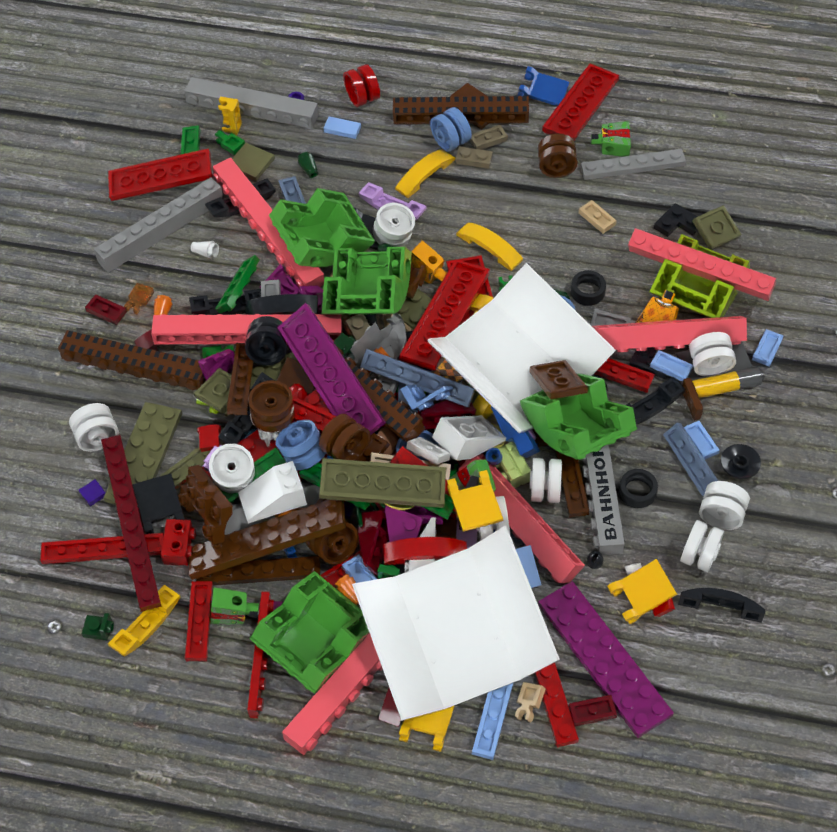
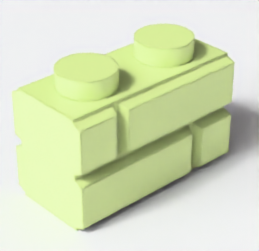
[492,441,531,488]

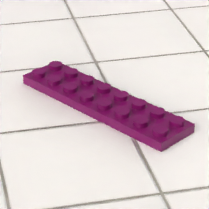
[277,303,386,435]
[538,581,674,738]

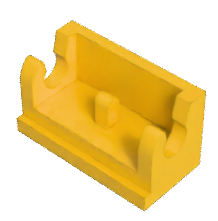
[218,96,242,135]

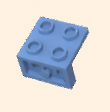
[400,385,454,411]

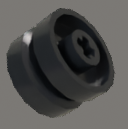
[245,316,288,366]

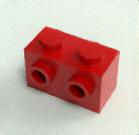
[161,519,196,566]

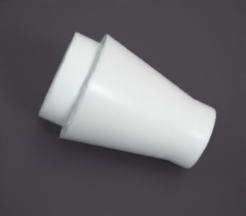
[191,241,219,259]

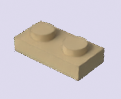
[579,200,617,234]

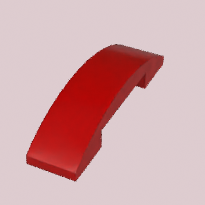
[383,537,467,565]

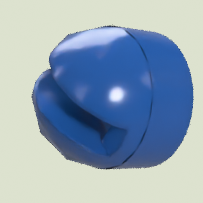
[485,448,503,465]

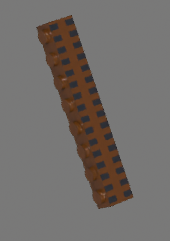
[393,96,529,124]
[58,330,206,390]
[336,346,426,443]

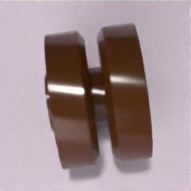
[538,134,578,178]
[248,380,295,432]
[319,414,371,461]
[306,520,359,564]

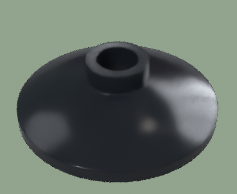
[721,444,761,479]

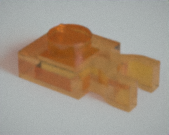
[124,283,154,315]

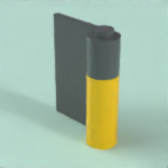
[676,341,764,399]

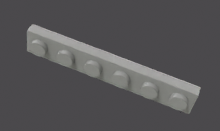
[580,149,686,180]

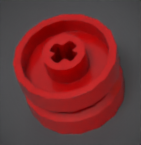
[343,64,380,107]

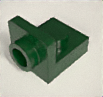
[81,613,114,641]

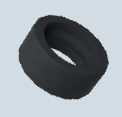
[571,270,606,306]
[619,469,658,508]

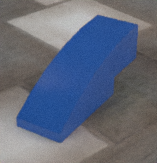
[491,406,540,458]

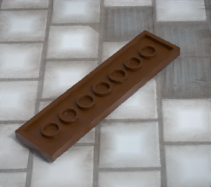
[189,499,346,580]

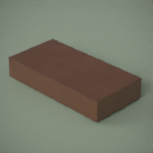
[682,378,703,421]

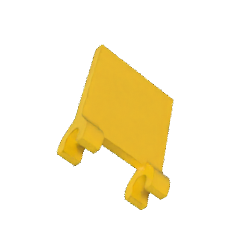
[447,470,504,532]
[607,559,677,624]
[399,706,455,752]

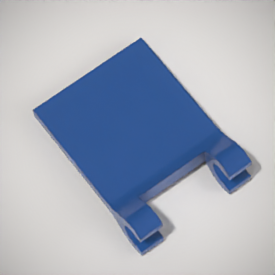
[517,66,570,106]

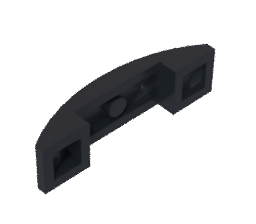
[205,178,276,218]
[189,289,261,315]
[245,294,318,315]
[219,372,275,444]
[626,377,686,425]
[678,588,765,623]

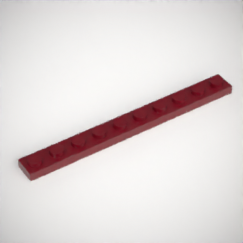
[101,435,161,612]

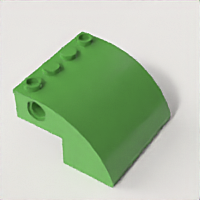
[269,188,375,267]
[322,247,412,315]
[520,373,637,460]
[249,571,370,694]

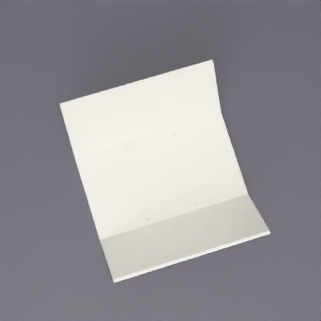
[427,263,616,433]
[352,526,560,721]

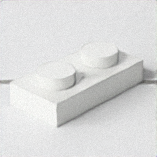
[406,437,451,465]

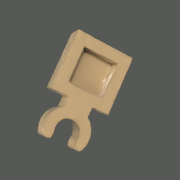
[515,682,545,723]

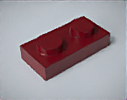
[85,294,127,325]
[569,695,617,727]

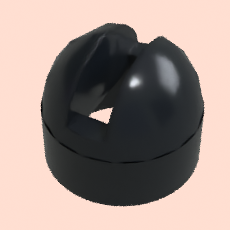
[587,551,604,569]

